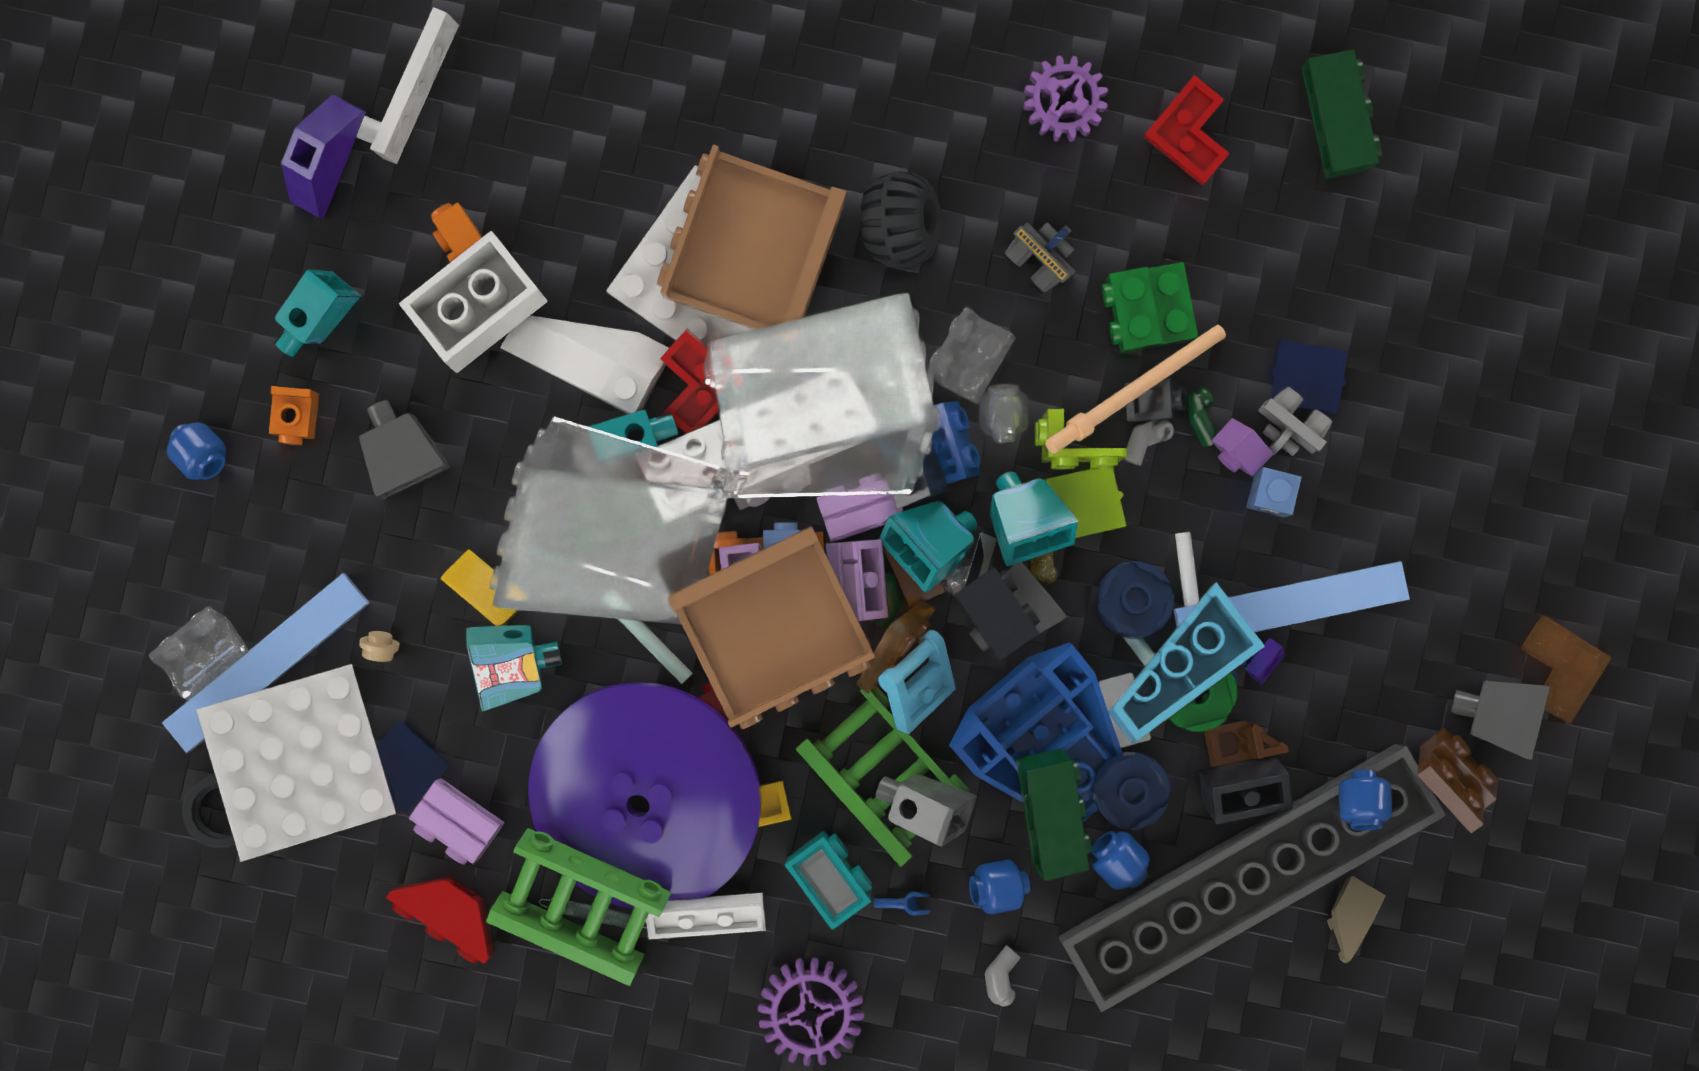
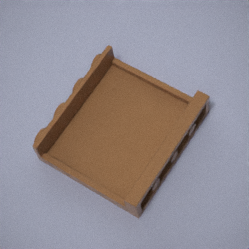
[657,145,847,344]
[666,526,875,729]

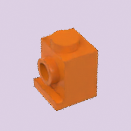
[431,202,482,262]
[269,386,319,445]

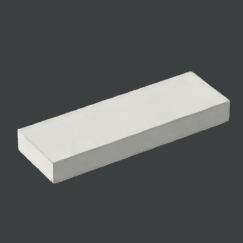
[646,893,766,939]

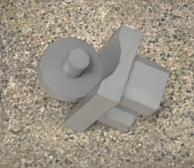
[1258,387,1332,456]

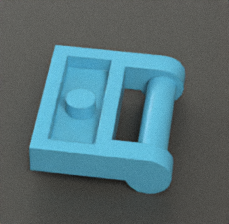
[878,630,956,734]

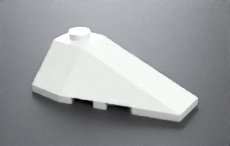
[500,316,669,414]

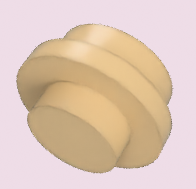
[359,631,399,662]

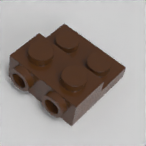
[1417,728,1498,833]

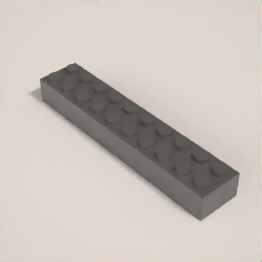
[1058,744,1446,1012]

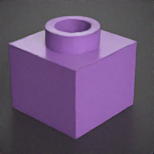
[1211,418,1273,477]

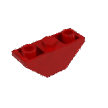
[386,876,494,964]

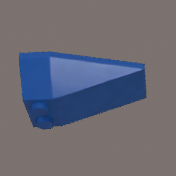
[949,642,1122,823]

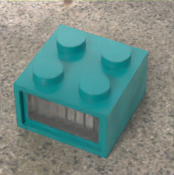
[785,830,872,930]

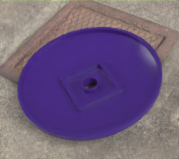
[528,682,761,909]

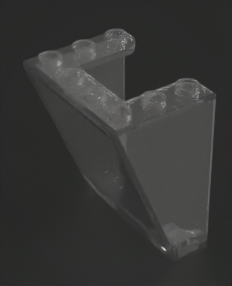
[703,293,940,498]
[490,417,737,624]

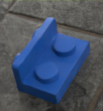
[920,401,980,484]

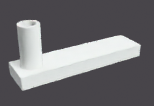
[356,7,459,164]

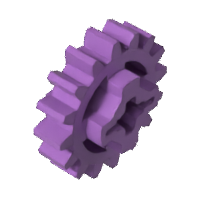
[1023,56,1108,142]

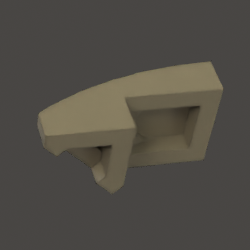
[1327,876,1386,963]

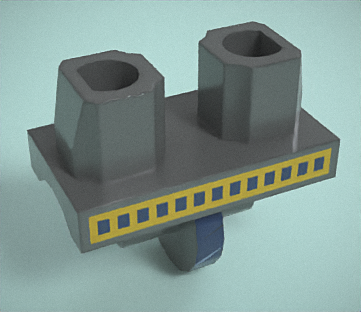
[1005,222,1076,292]

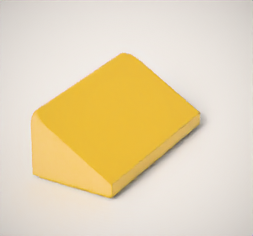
[440,549,528,626]

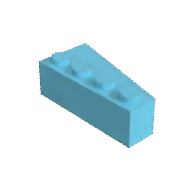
[1108,582,1265,743]

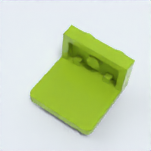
[1035,409,1127,469]

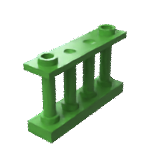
[796,685,970,867]
[486,828,671,986]

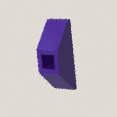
[281,95,366,218]

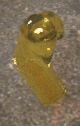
[1030,552,1057,585]

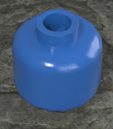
[167,422,226,480]
[1339,770,1392,831]
[1091,831,1150,890]
[969,860,1030,915]

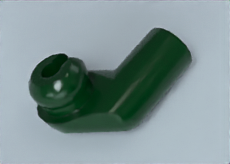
[1187,387,1218,447]
[871,572,903,630]

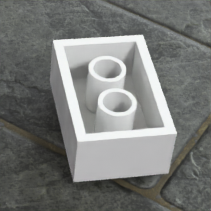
[399,231,548,373]

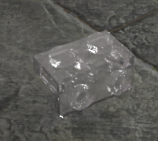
[927,307,1015,404]
[149,606,249,701]

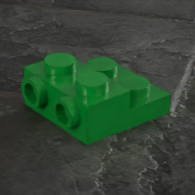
[1102,262,1198,354]

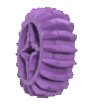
[758,957,864,1066]

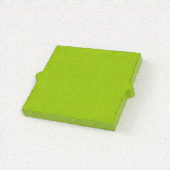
[1046,469,1126,538]

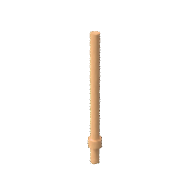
[1045,325,1226,454]

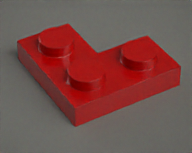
[1144,75,1230,186]
[660,328,745,434]

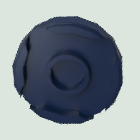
[1096,561,1175,639]
[1093,752,1171,830]

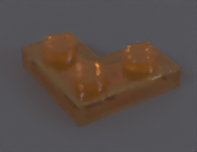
[856,600,935,693]
[1521,616,1611,724]

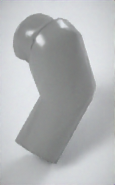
[1123,419,1174,466]
[985,945,1021,1006]

